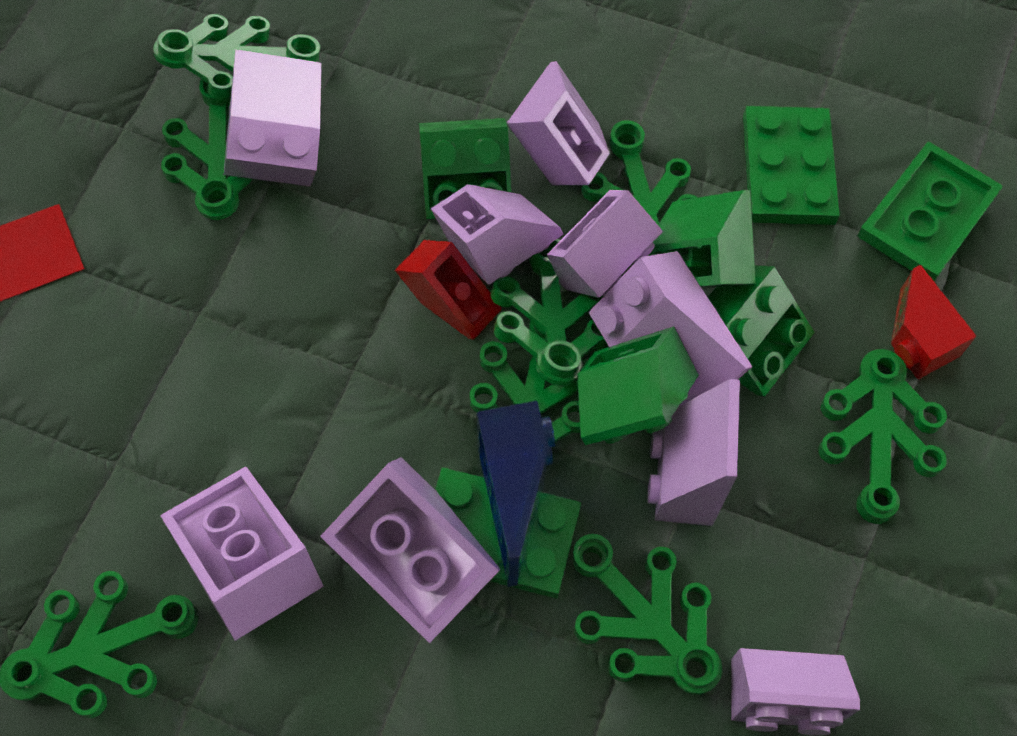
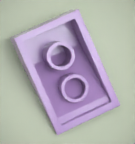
[223,50,321,186]
[589,251,752,406]
[648,379,740,526]
[320,457,500,643]
[160,466,324,641]

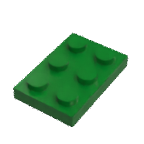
[743,106,840,225]
[857,141,1003,281]
[435,467,581,599]

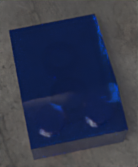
[477,401,555,587]

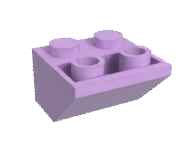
[507,61,610,185]
[431,184,564,285]
[547,190,663,298]
[731,648,860,735]

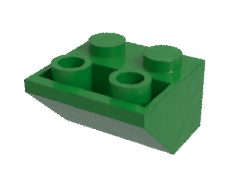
[419,118,512,219]
[648,190,756,289]
[708,265,815,397]
[577,326,699,445]

